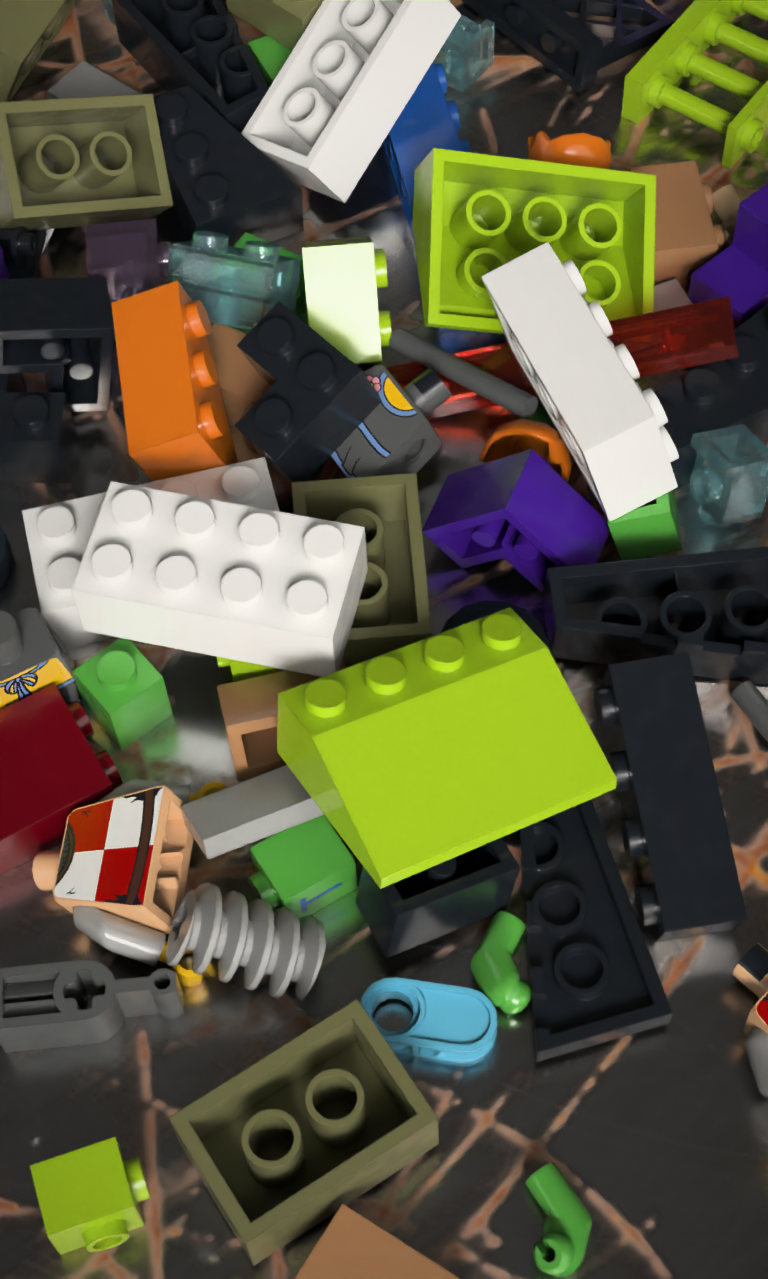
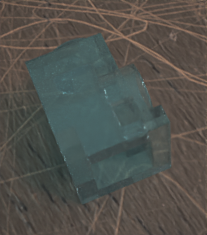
[433,15,495,93]
[688,424,768,527]

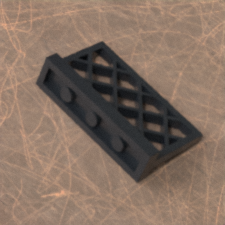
[461,0,674,92]

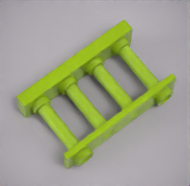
[621,0,768,170]

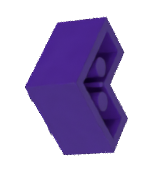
[688,183,768,340]
[422,449,610,594]

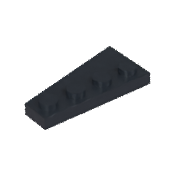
[518,800,673,1062]

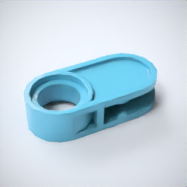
[360,977,497,1063]

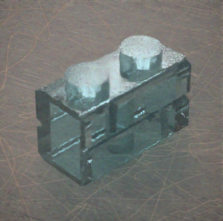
[167,231,301,330]

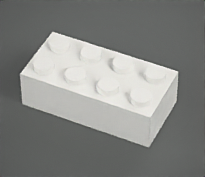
[241,0,461,203]
[481,242,679,522]
[22,457,280,649]
[71,481,368,677]

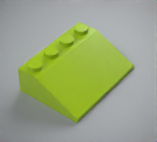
[413,148,656,348]
[277,607,617,889]

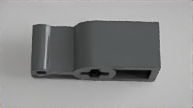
[0,960,185,1053]

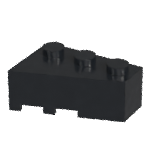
[153,85,304,266]

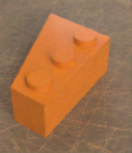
[111,280,238,481]

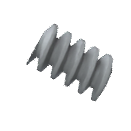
[166,882,326,1002]

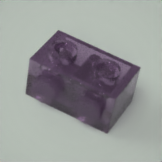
[86,218,176,345]

